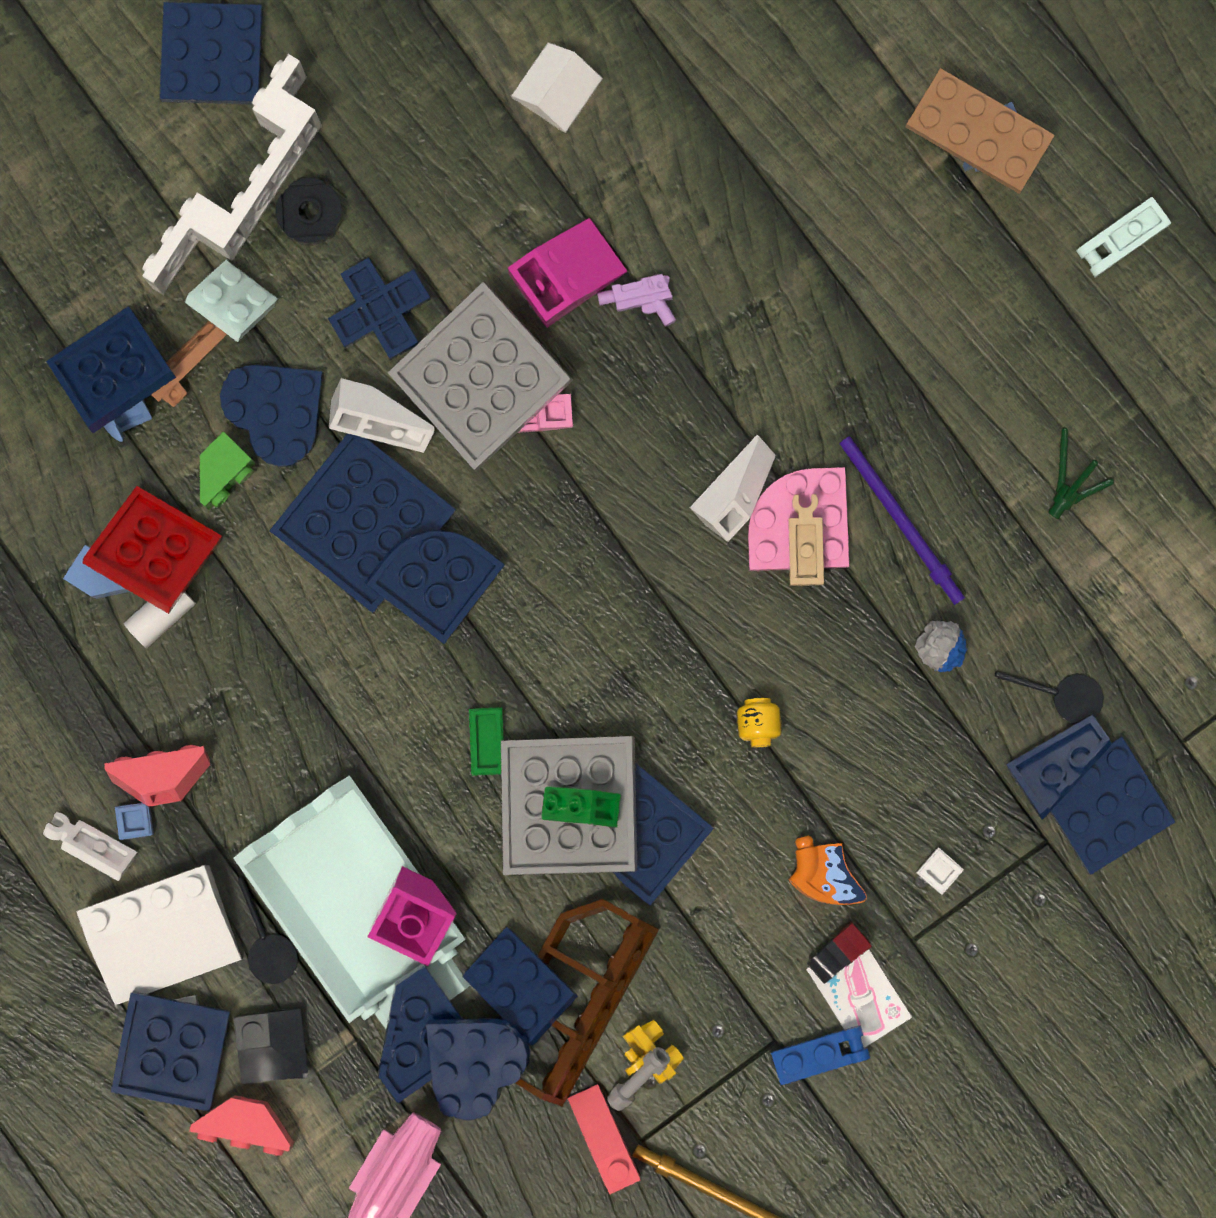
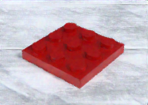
[82,486,222,614]

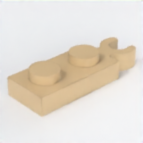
[788,494,824,586]

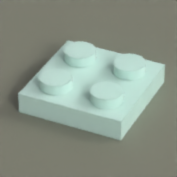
[185,260,278,342]

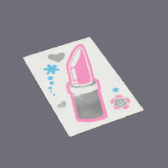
[807,949,912,1048]

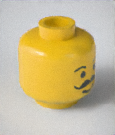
[737,698,782,748]

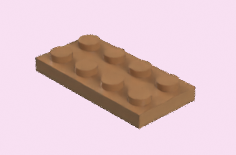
[906,68,1055,194]

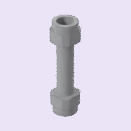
[608,1047,670,1111]

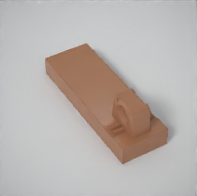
[151,321,227,407]

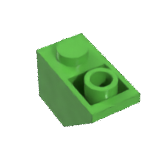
[200,431,255,510]

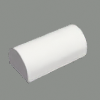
[123,592,196,648]

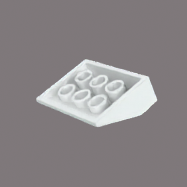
[76,865,242,1005]

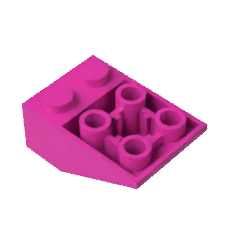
[508,218,627,328]

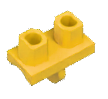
[622,1020,684,1084]

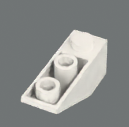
[690,435,776,542]

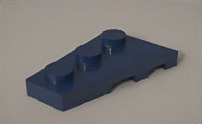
[1006,715,1111,820]

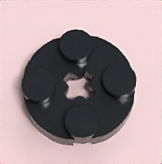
[276,178,343,245]

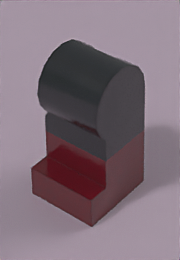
[806,921,872,984]

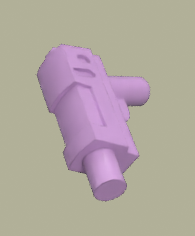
[597,274,676,327]

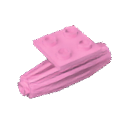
[348,1113,441,1218]

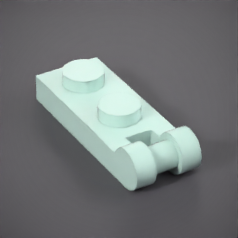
[1076,197,1171,278]

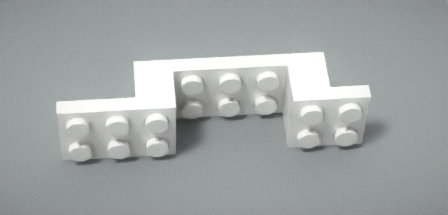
[142,54,322,295]

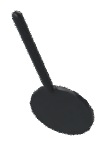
[994,671,1104,724]
[238,877,298,984]

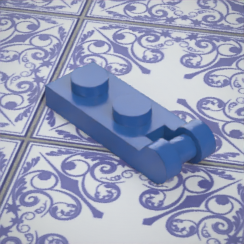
[771,1025,871,1085]

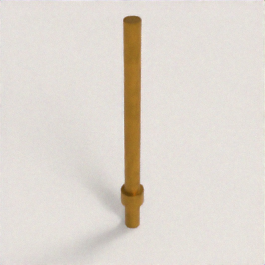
[632,1144,781,1218]

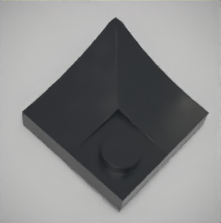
[234,1007,309,1084]

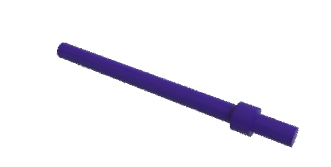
[839,436,965,605]

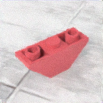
[104,745,210,807]
[189,1095,294,1156]

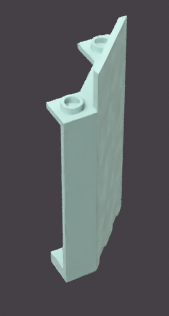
[234,775,471,1029]

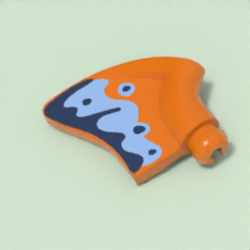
[788,836,867,905]

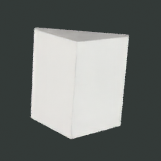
[512,43,602,133]

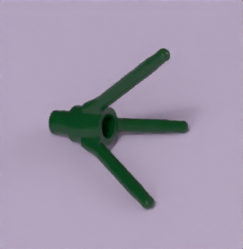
[1048,428,1114,520]

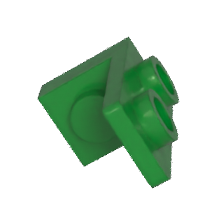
[541,787,621,828]

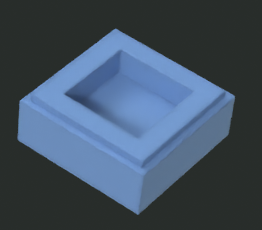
[115,803,154,840]

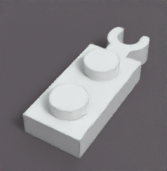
[43,812,137,881]

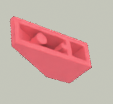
[567,1084,641,1194]

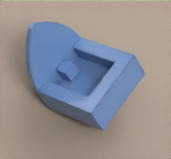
[104,400,152,442]

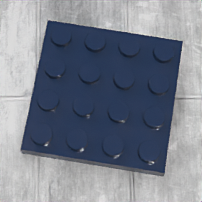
[269,434,456,614]

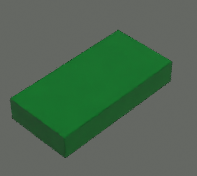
[469,707,504,776]

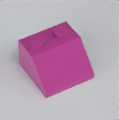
[368,866,456,966]

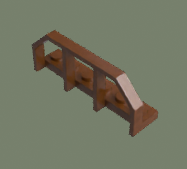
[503,899,659,1107]

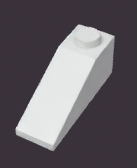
[329,378,434,453]

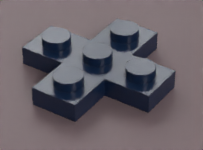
[328,257,431,361]

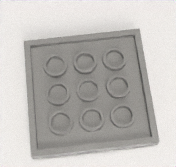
[388,282,573,470]
[501,736,637,875]

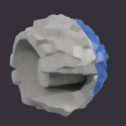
[915,620,968,672]

